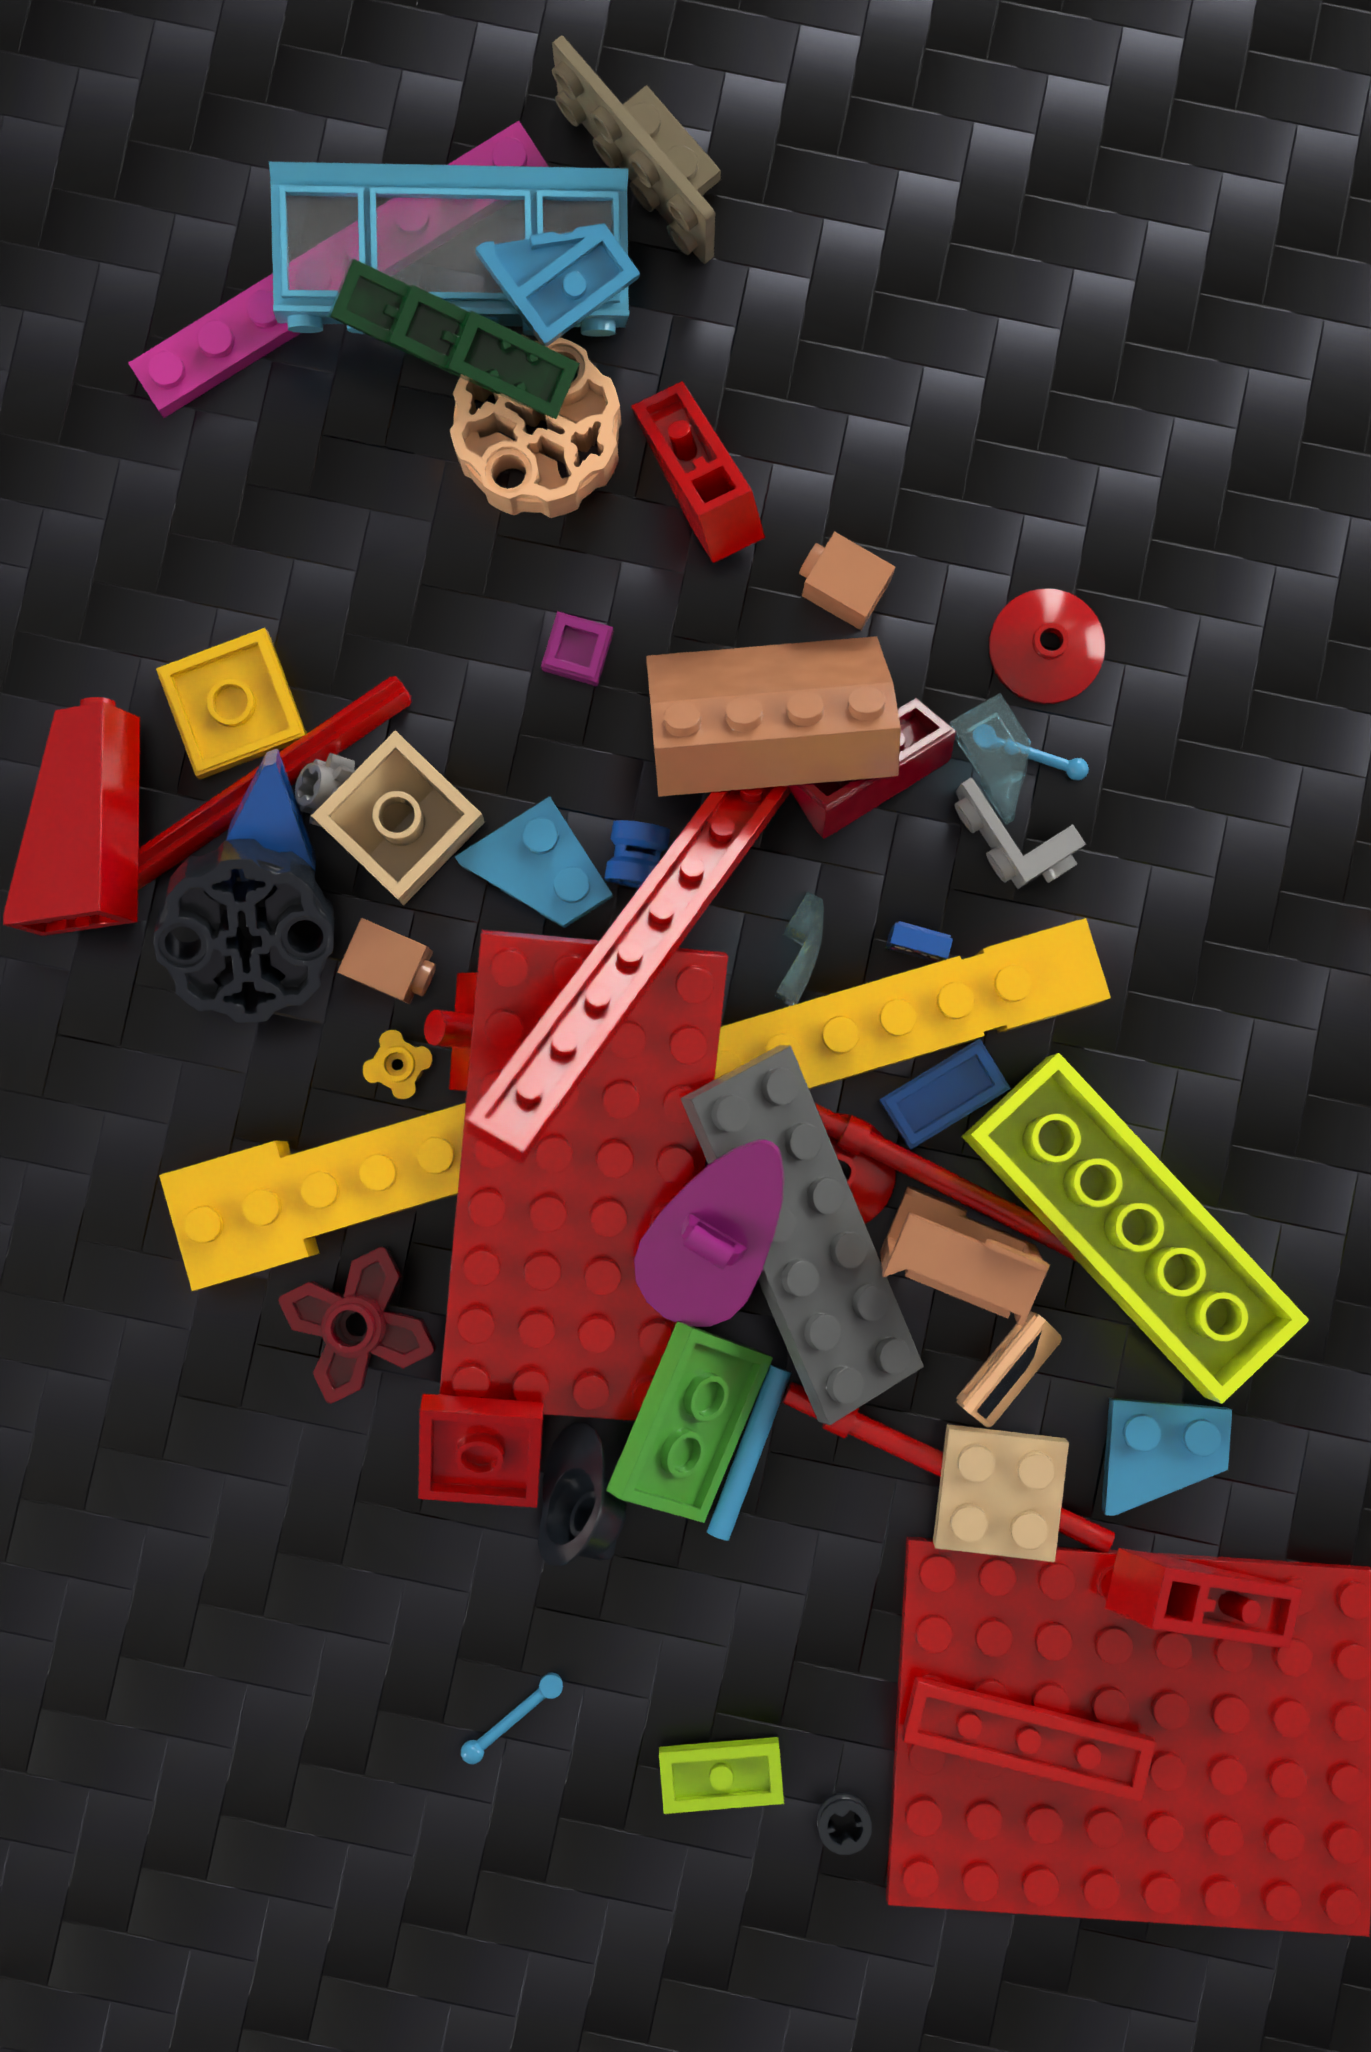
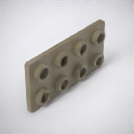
[552,35,721,264]

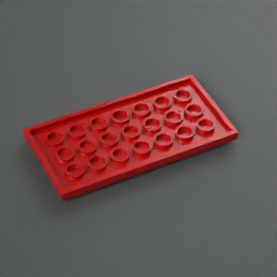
[439,930,728,1421]

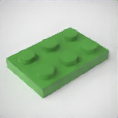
[606,1321,773,1523]

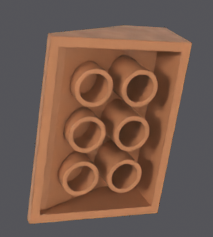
[646,636,901,797]

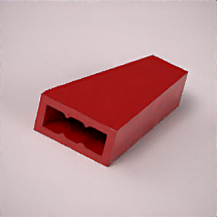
[3,697,140,936]

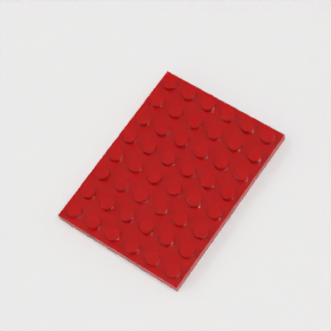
[886,1537,1371,1937]

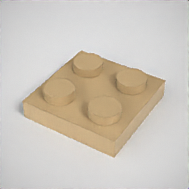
[933,1424,1069,1562]

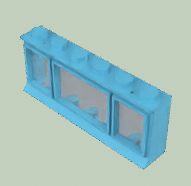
[269,161,629,337]

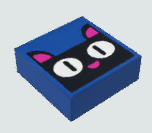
[885,921,953,963]

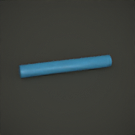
[707,1364,791,1541]

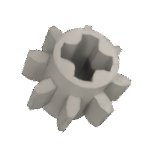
[295,753,356,827]

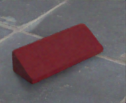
[788,698,956,839]

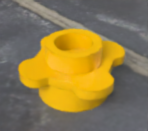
[363,1030,433,1099]

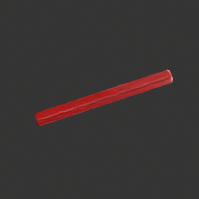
[138,676,412,890]

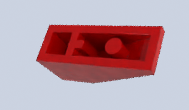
[631,381,765,563]
[1105,1548,1303,1649]

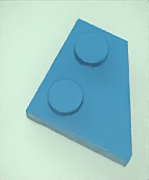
[475,223,640,347]
[455,796,613,928]
[1101,1397,1232,1516]

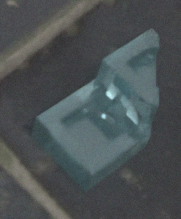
[950,693,1031,825]
[774,891,824,1006]

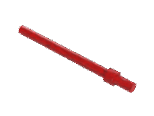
[814,1102,1079,1263]
[782,1381,1115,1553]

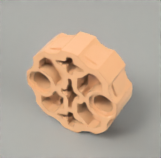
[450,335,622,518]

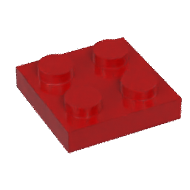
[418,1394,544,1508]

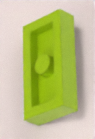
[659,1737,784,1814]

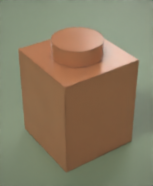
[799,532,896,631]
[337,918,436,1004]

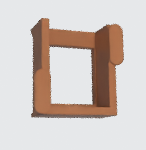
[880,1186,1050,1326]

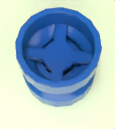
[604,820,670,888]

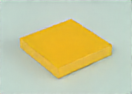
[156,628,307,780]

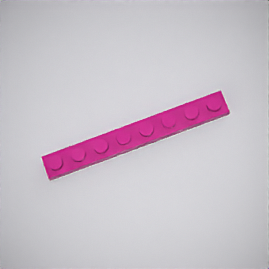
[128,121,549,418]

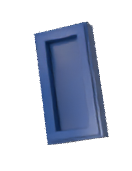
[878,1039,1011,1150]

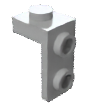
[954,778,1086,889]

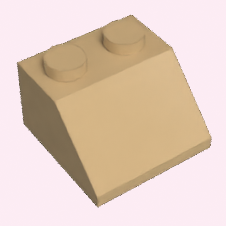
[311,730,485,906]

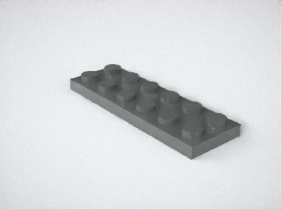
[680,1045,924,1425]

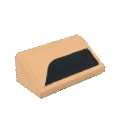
[956,1311,1062,1428]

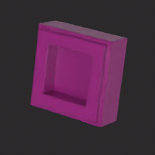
[541,611,614,686]

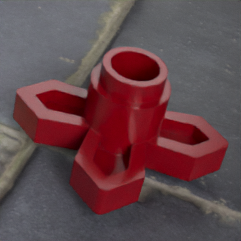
[278,1246,436,1404]

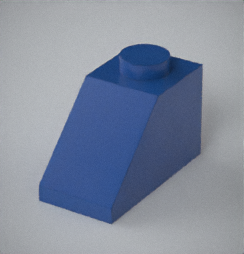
[226,749,316,886]

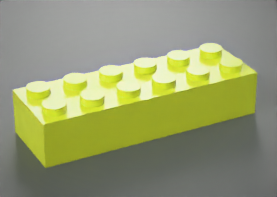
[961,1053,1309,1404]

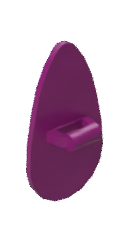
[634,1139,784,1327]

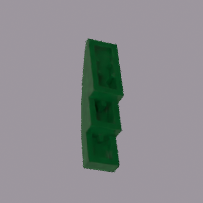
[328,258,580,419]

